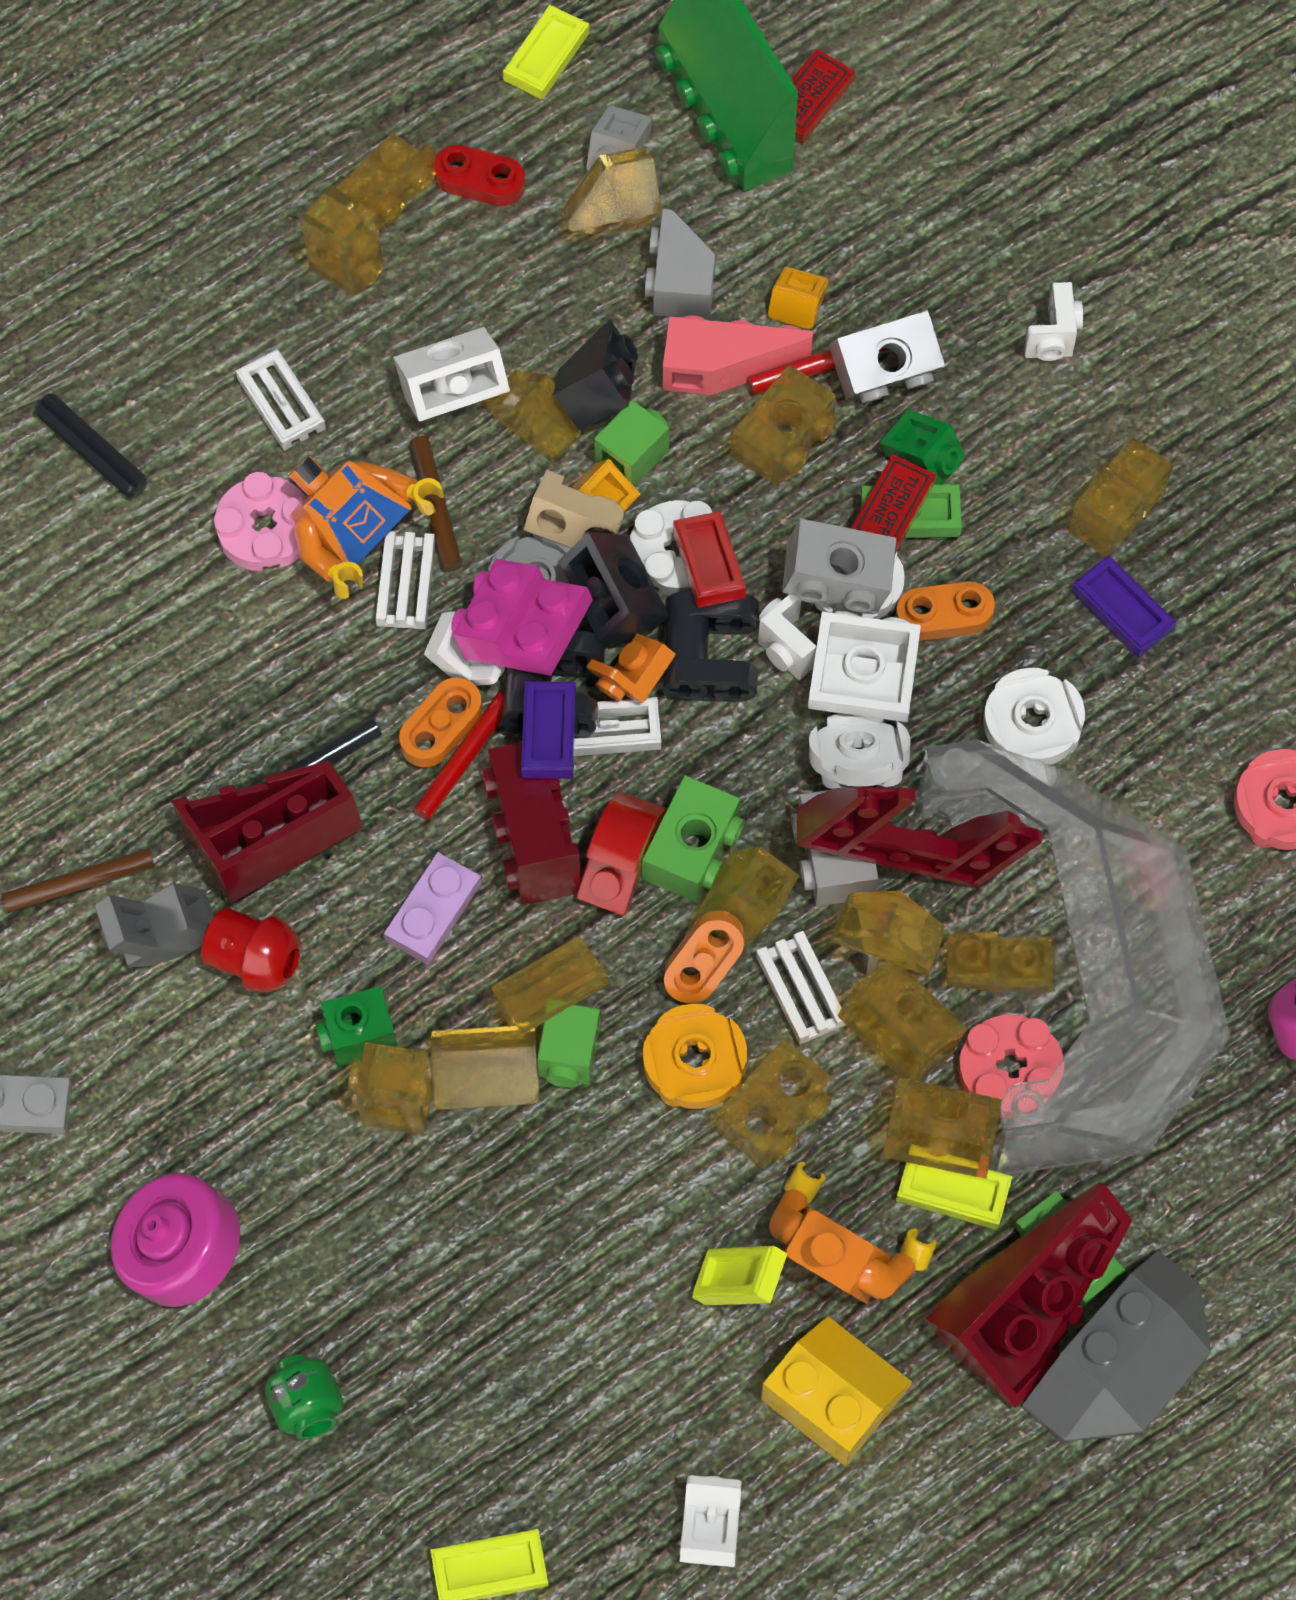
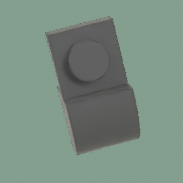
[95,883,214,967]

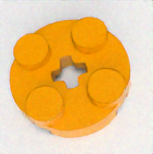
[643,1004,747,1109]

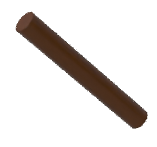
[410,436,462,571]
[2,848,155,913]

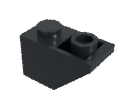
[553,321,638,431]

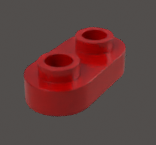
[433,145,526,206]

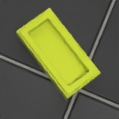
[503,5,590,100]
[896,1148,1013,1230]
[692,1246,787,1305]
[430,1529,549,1600]

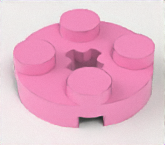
[214,472,306,571]

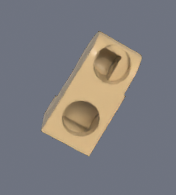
[524,470,624,548]

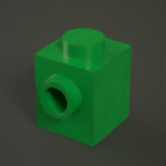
[315,986,398,1067]

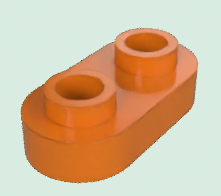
[896,582,995,641]
[399,677,482,767]
[664,911,745,1004]

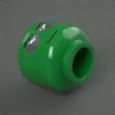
[264,1354,343,1440]

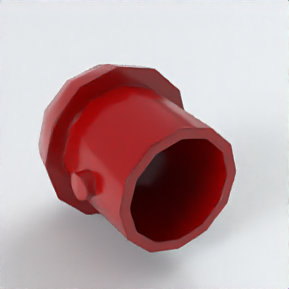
[201,908,301,993]

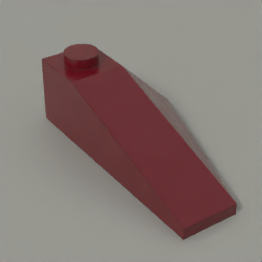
[925,1182,1133,1408]

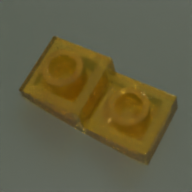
[946,931,1055,992]

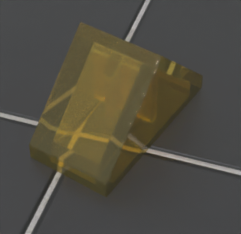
[481,370,585,463]
[831,891,946,976]

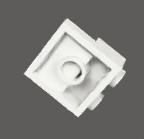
[808,611,921,722]

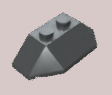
[1022,1250,1211,1443]

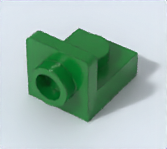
[879,409,965,485]

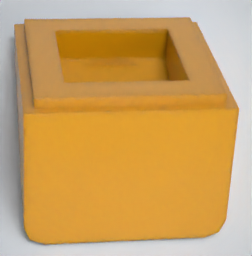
[768,267,830,329]
[572,459,641,512]

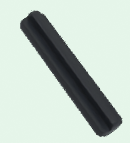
[34,393,147,499]

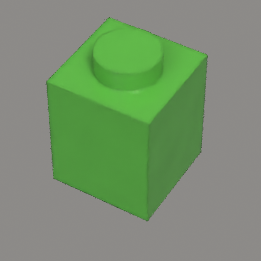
[594,400,669,487]
[537,1001,601,1087]

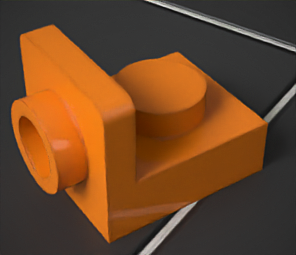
[586,633,676,703]

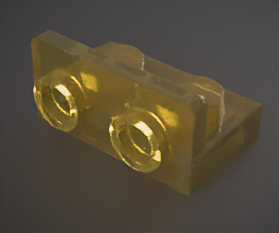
[330,133,436,234]

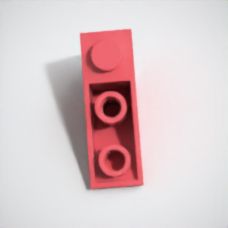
[663,315,813,395]

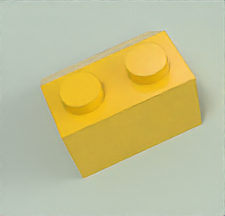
[761,1316,912,1467]

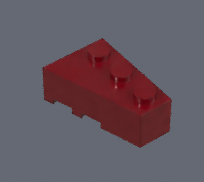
[481,742,581,906]
[171,761,363,903]

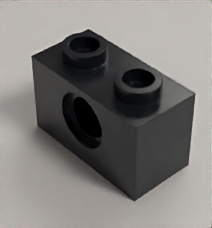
[558,532,669,644]

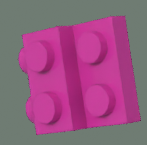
[452,559,593,676]

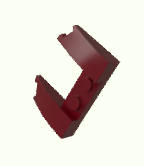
[796,787,1042,888]

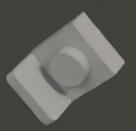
[586,105,653,183]

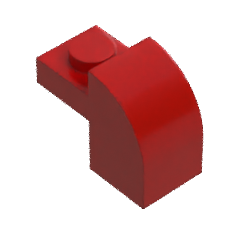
[576,791,667,916]

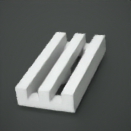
[236,349,326,451]
[376,531,435,629]
[574,697,661,756]
[756,931,847,1045]

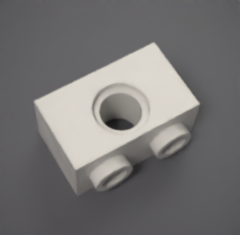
[393,327,510,422]

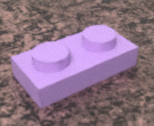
[384,852,482,965]

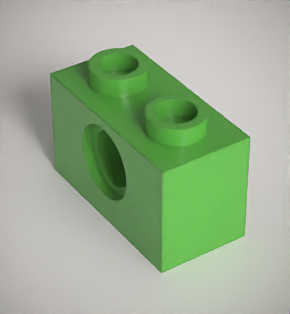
[642,775,745,903]

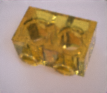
[1069,437,1173,557]
[715,1038,832,1169]

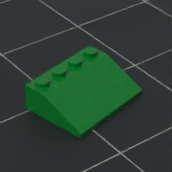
[655,0,798,193]

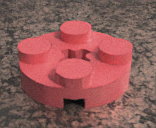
[1234,749,1296,850]
[958,1015,1064,1120]

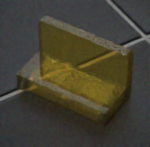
[490,936,610,1033]
[431,1025,539,1110]

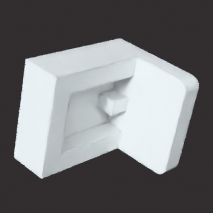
[1024,282,1083,361]
[758,594,817,681]
[423,611,505,686]
[680,1475,742,1567]

